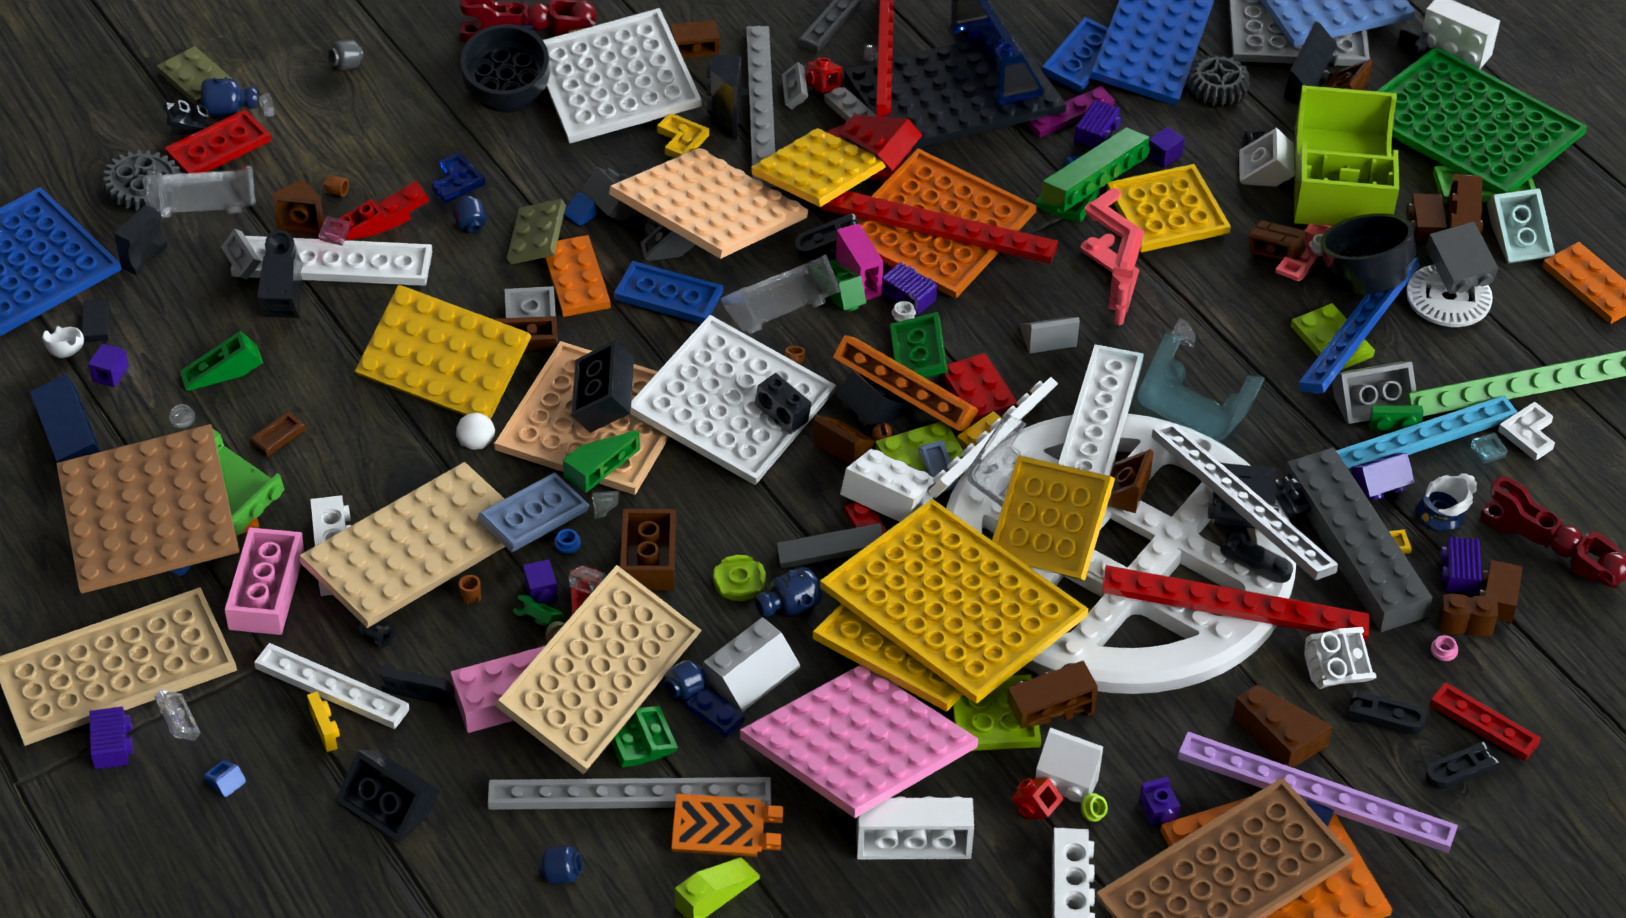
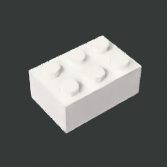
[1422,0,1500,69]
[840,449,935,522]

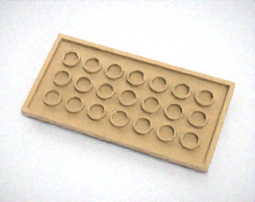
[299,462,505,628]
[495,565,702,774]
[0,587,237,746]

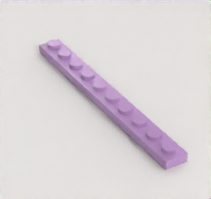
[1178,732,1458,853]

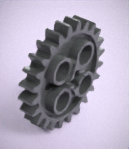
[103,150,182,210]

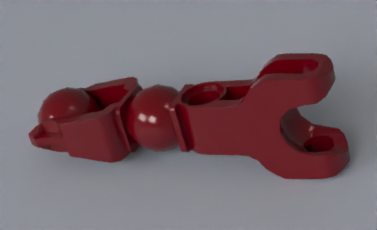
[459,0,597,42]
[1480,476,1626,589]

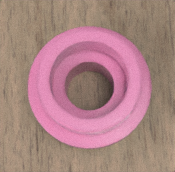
[1431,635,1458,661]

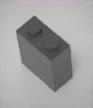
[1425,222,1499,294]

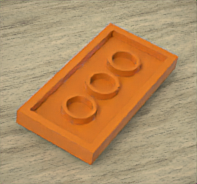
[544,235,611,317]
[1542,242,1626,324]

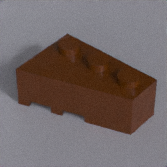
[1445,174,1484,239]
[1007,660,1098,728]
[1232,685,1333,768]

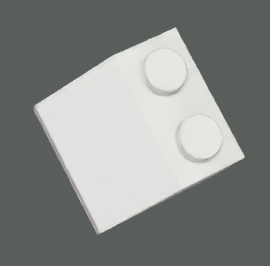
[1239,128,1295,187]
[1035,728,1103,803]

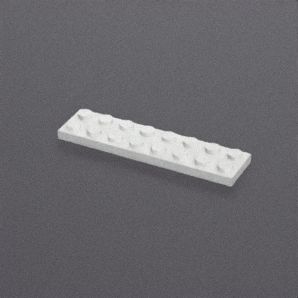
[231,236,432,286]
[1058,344,1144,476]

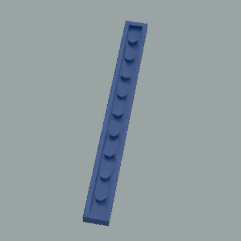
[1299,257,1420,394]

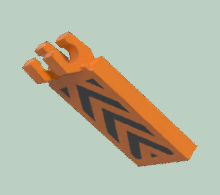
[672,794,783,857]

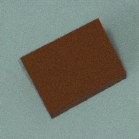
[1324,59,1372,91]
[272,179,326,236]
[813,415,876,465]
[1107,449,1154,513]

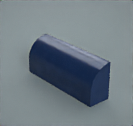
[30,374,102,463]

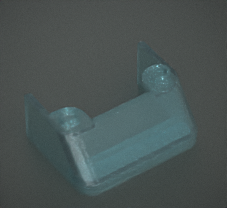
[1138,333,1264,442]

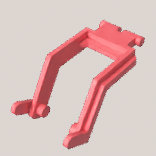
[1080,188,1145,325]

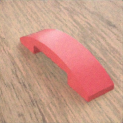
[1275,224,1332,281]

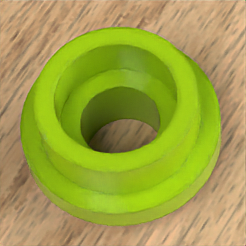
[1081,793,1108,822]

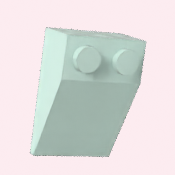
[1487,188,1555,264]

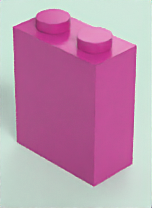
[836,223,883,300]

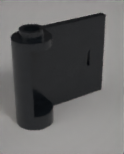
[1208,463,1279,529]

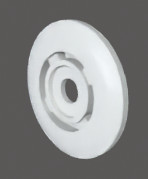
[1406,265,1492,327]

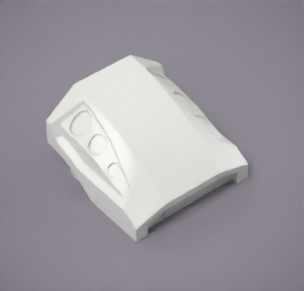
[1304,627,1376,689]

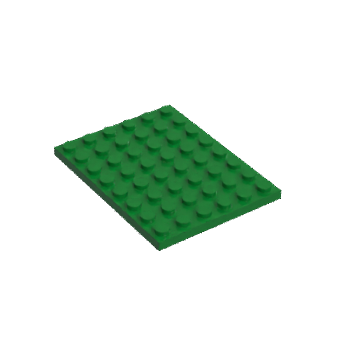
[1376,47,1587,194]

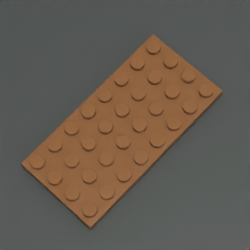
[1097,777,1353,918]

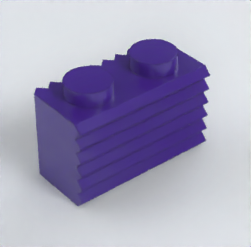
[1074,99,1121,148]
[882,262,937,315]
[1440,536,1482,594]
[89,706,133,769]

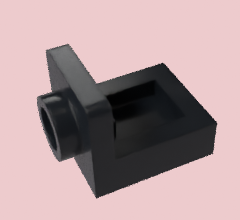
[1397,24,1429,62]

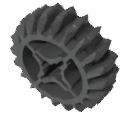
[1188,55,1250,107]

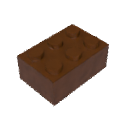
[620,509,676,590]

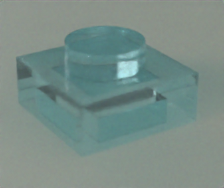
[1471,433,1508,464]

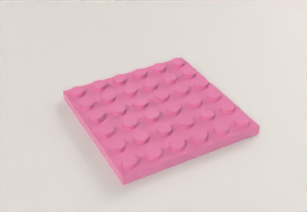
[740,665,978,818]

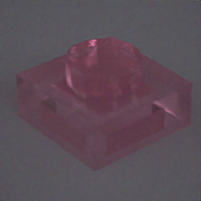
[319,216,351,246]

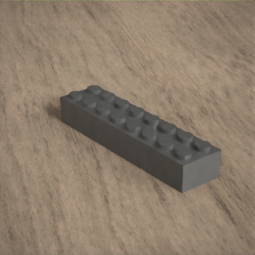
[1285,447,1432,633]

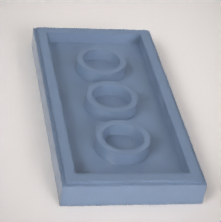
[477,473,589,553]

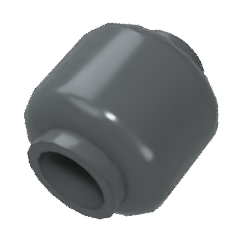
[327,40,363,71]

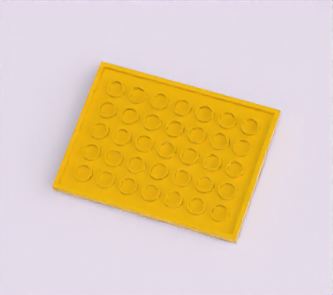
[820,499,1088,704]

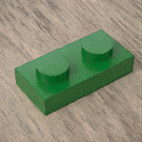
[1368,405,1424,431]

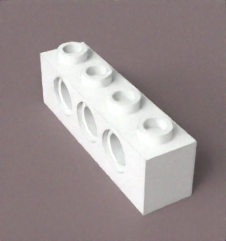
[311,495,351,596]
[1052,828,1095,918]

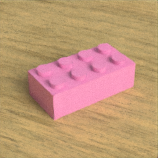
[225,528,305,635]
[450,646,545,733]

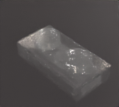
[154,689,201,741]

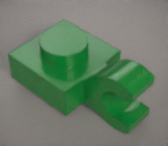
[513,595,564,627]

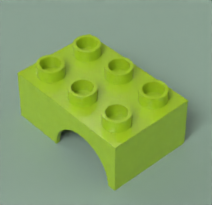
[1294,85,1399,226]

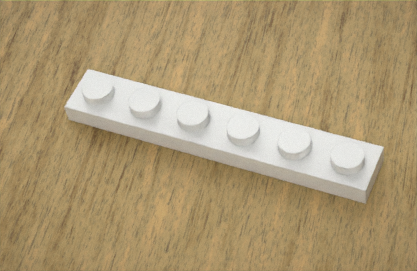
[254,643,409,729]

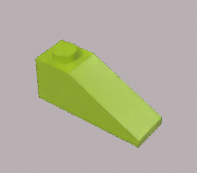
[675,857,760,918]

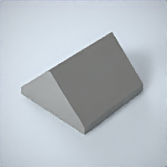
[1020,317,1080,354]

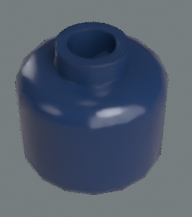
[453,196,487,233]
[663,660,705,701]
[538,846,583,885]

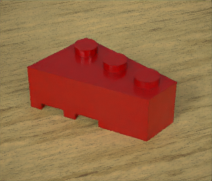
[838,115,922,171]

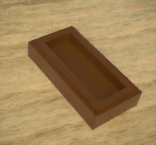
[249,411,306,457]

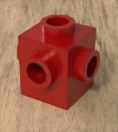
[806,58,842,93]
[1012,777,1064,819]

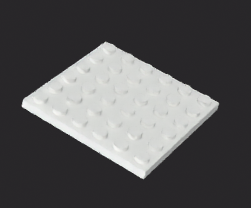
[543,8,702,144]
[631,315,836,485]

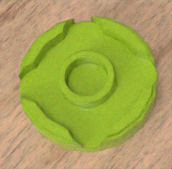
[713,555,766,601]

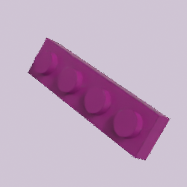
[1026,86,1115,138]

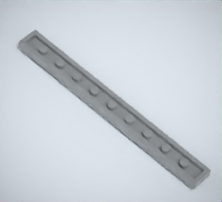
[747,26,777,187]
[1151,422,1338,580]
[488,777,771,809]

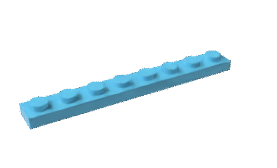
[1336,395,1518,474]

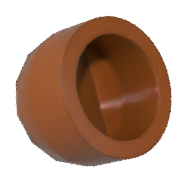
[785,346,805,365]
[872,423,892,441]

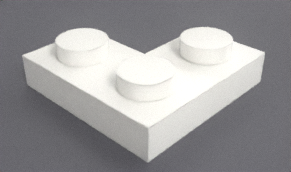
[1498,402,1555,461]

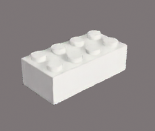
[856,796,974,859]

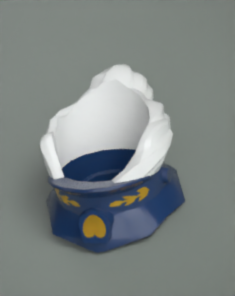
[1415,473,1477,531]

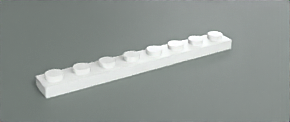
[928,377,1058,499]

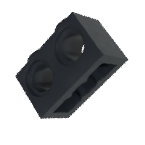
[754,372,812,435]

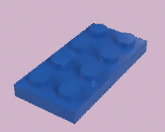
[1041,17,1108,93]
[614,261,723,324]

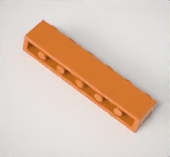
[833,335,979,431]

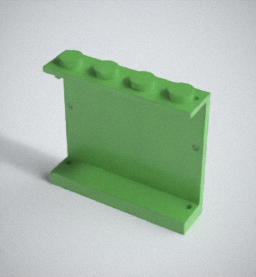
[213,429,285,535]

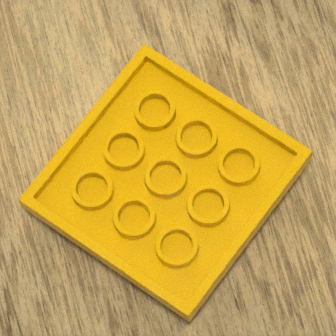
[752,128,886,207]
[1106,164,1231,252]
[992,455,1115,581]

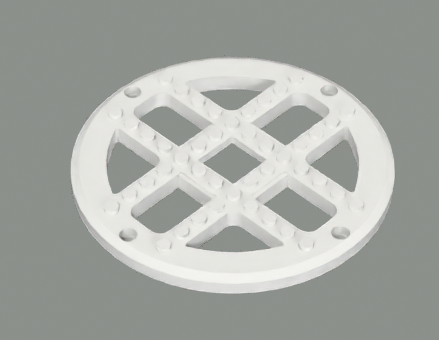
[946,414,1296,694]

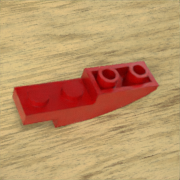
[331,181,429,240]

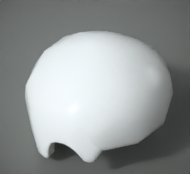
[42,326,84,358]
[456,413,495,450]

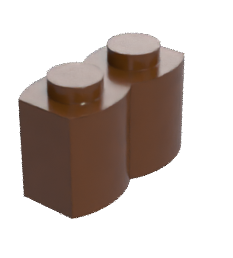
[1438,594,1498,637]

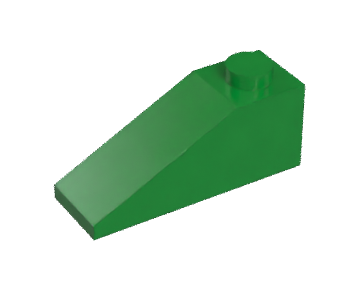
[811,259,866,311]
[180,331,263,391]
[563,430,640,493]

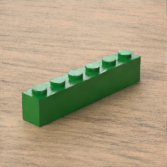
[1041,127,1150,211]

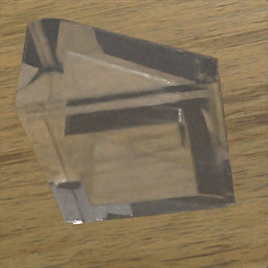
[569,565,605,594]

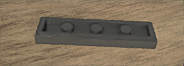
[798,0,862,53]
[777,523,882,569]

